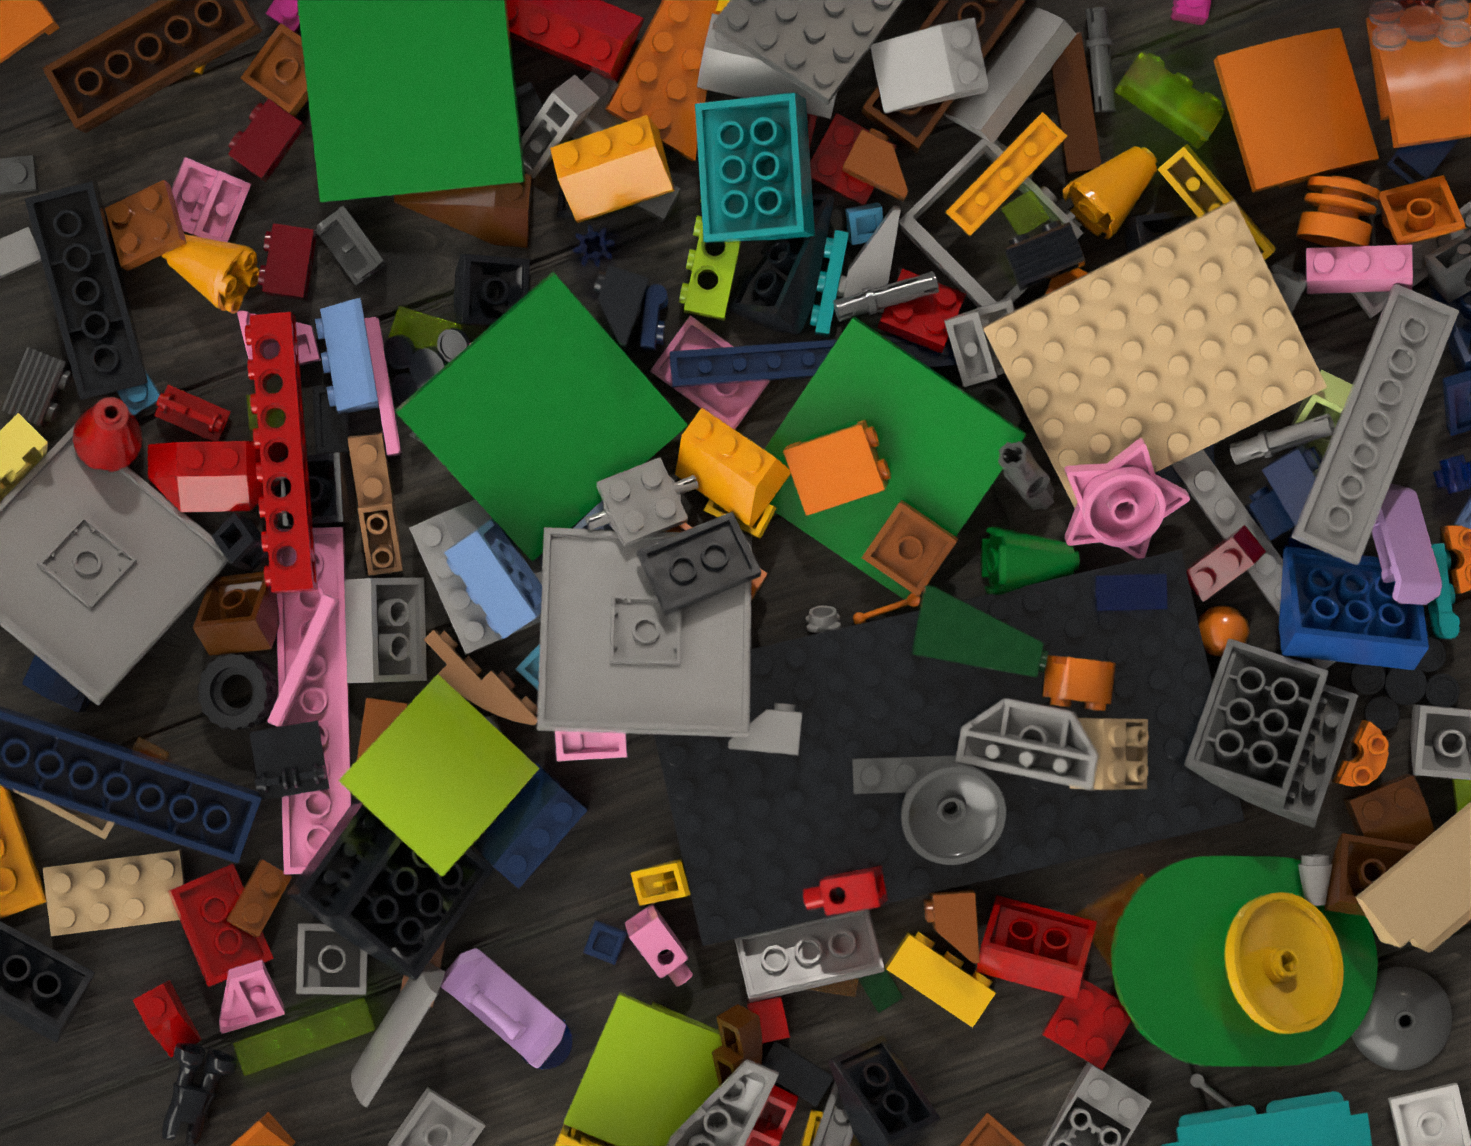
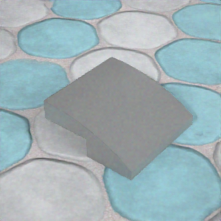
[944,298,1015,387]

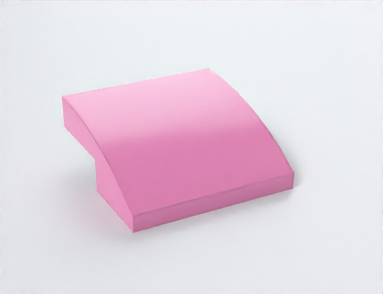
[172,157,251,242]

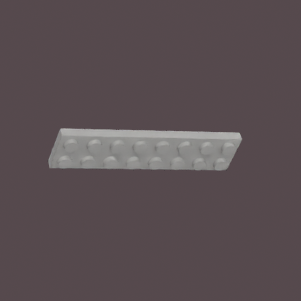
[1292,283,1459,565]

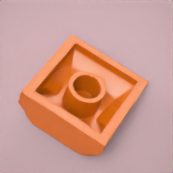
[1377,175,1465,245]

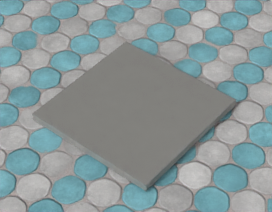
[0,425,230,706]
[537,527,752,737]

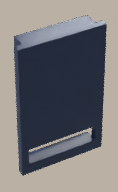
[1386,139,1459,184]

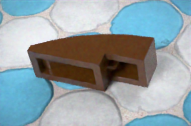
[712,1004,762,1087]

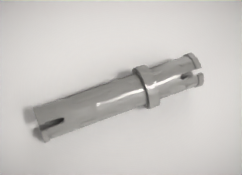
[1230,413,1335,465]

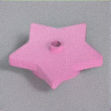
[1064,438,1190,559]

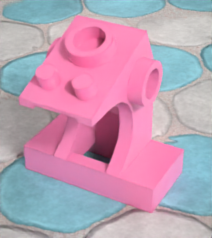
[555,731,627,761]

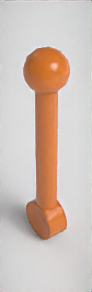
[853,593,921,625]

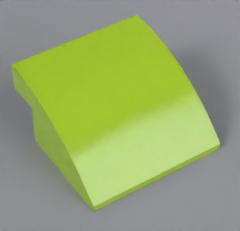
[338,674,539,876]
[563,992,722,1146]

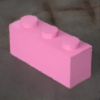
[1306,245,1413,294]

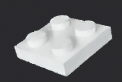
[1388,1083,1471,1146]

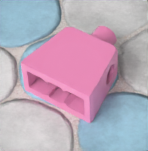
[625,903,693,987]

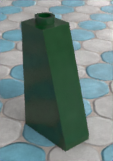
[911,585,1048,677]

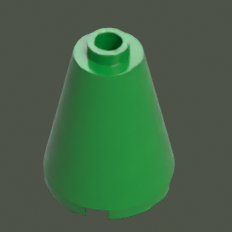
[981,527,1080,595]

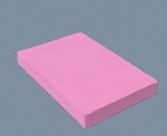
[650,316,771,430]

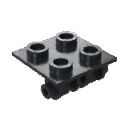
[249,720,330,801]

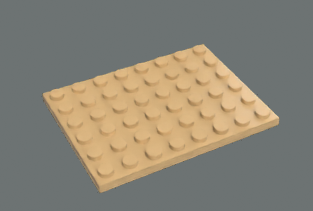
[983,200,1327,508]

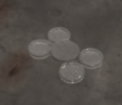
[1369,0,1471,51]

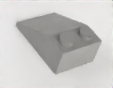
[870,18,989,114]

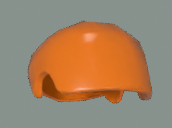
[1198,606,1250,657]

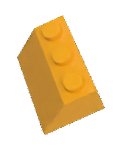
[550,115,675,223]
[675,408,791,528]

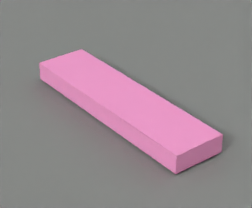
[364,317,402,457]
[267,594,339,727]

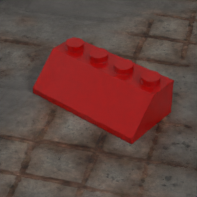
[506,0,645,82]

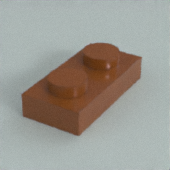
[226,860,292,938]

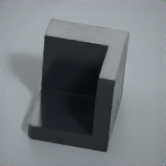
[516,82,543,132]

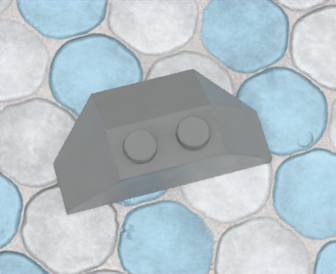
[955,698,1099,790]

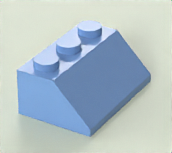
[315,298,379,414]
[444,518,542,639]

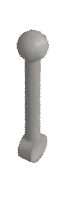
[1190,1073,1235,1108]

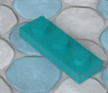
[810,230,849,337]

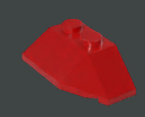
[148,441,286,512]

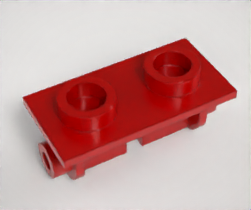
[154,385,231,441]

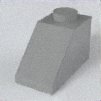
[728,703,802,755]

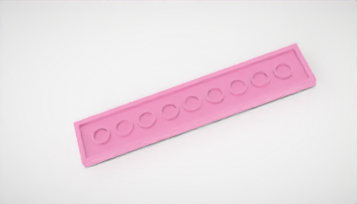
[277,527,352,874]

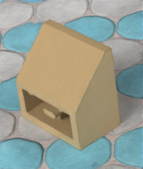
[1070,718,1149,790]

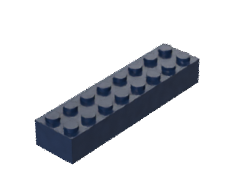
[0,706,262,863]

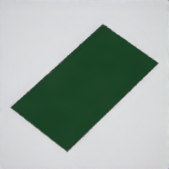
[857,967,903,1013]

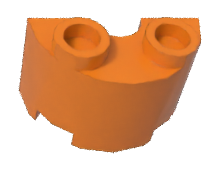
[1440,526,1471,594]
[1042,655,1116,711]
[1332,720,1389,787]

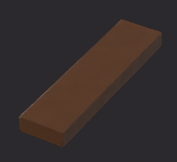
[1051,32,1101,174]

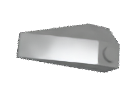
[666,1059,779,1146]

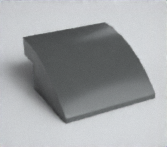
[1185,638,1358,828]

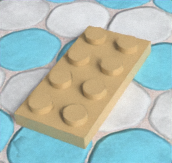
[43,850,186,936]

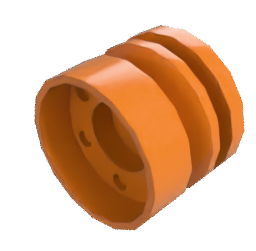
[1296,176,1380,247]

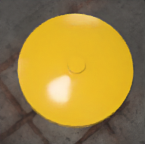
[1225,892,1344,1034]

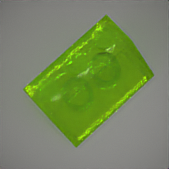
[1114,52,1226,149]

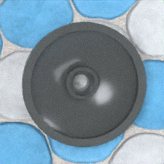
[901,764,1006,865]
[1351,966,1452,1070]

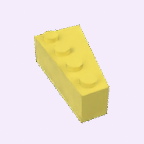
[0,413,48,502]

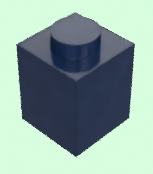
[1244,486,1295,541]

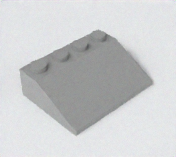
[409,500,543,654]

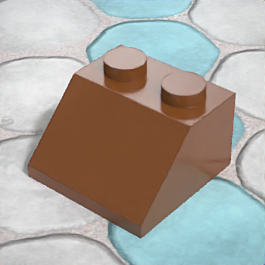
[924,888,980,963]

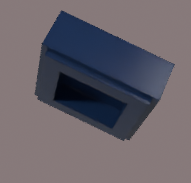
[583,920,628,965]

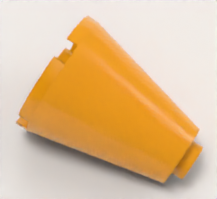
[1063,146,1157,239]

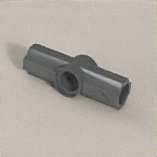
[998,441,1055,510]

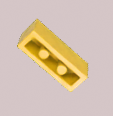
[885,931,996,1028]

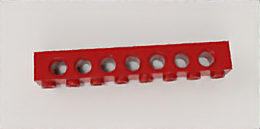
[245,312,318,594]

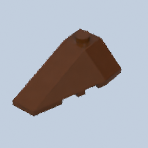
[394,174,534,248]

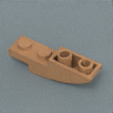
[347,431,403,576]
[423,630,538,725]

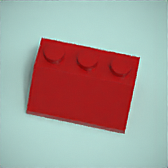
[976,895,1097,999]

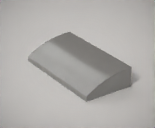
[945,6,1076,144]
[351,962,445,1107]

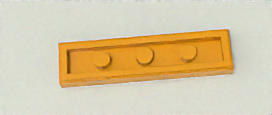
[945,112,1067,236]

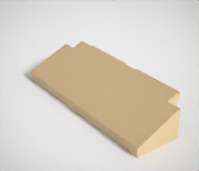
[1356,802,1471,952]

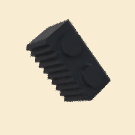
[1005,220,1085,291]

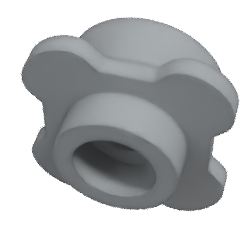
[806,606,841,634]

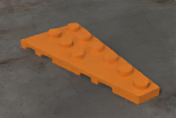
[604,0,720,161]

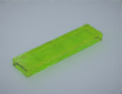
[233,997,376,1076]

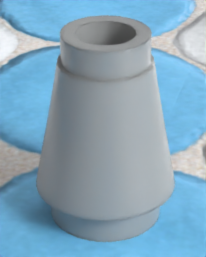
[1298,854,1333,905]

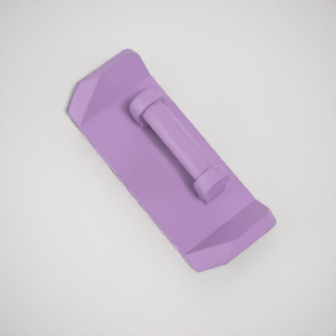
[1372,484,1442,605]
[441,948,566,1069]

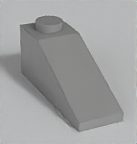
[521,75,600,179]
[837,205,901,313]

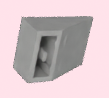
[1042,1062,1152,1146]

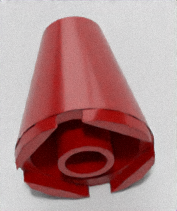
[73,397,143,472]

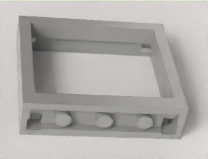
[898,138,1083,308]

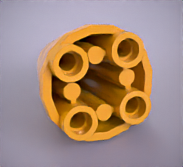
[161,234,260,314]

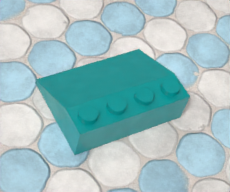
[695,93,815,243]

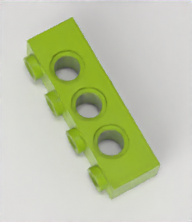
[679,199,741,321]

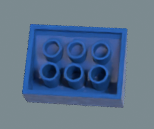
[1279,547,1429,670]

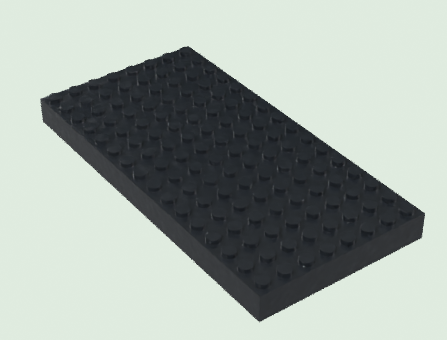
[654,550,1244,946]

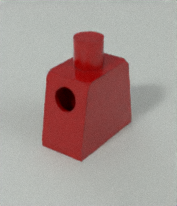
[803,866,888,915]

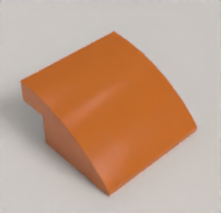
[1366,3,1471,148]
[1213,28,1379,193]

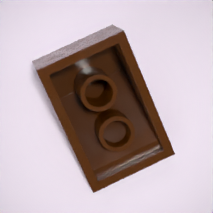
[1343,774,1435,845]

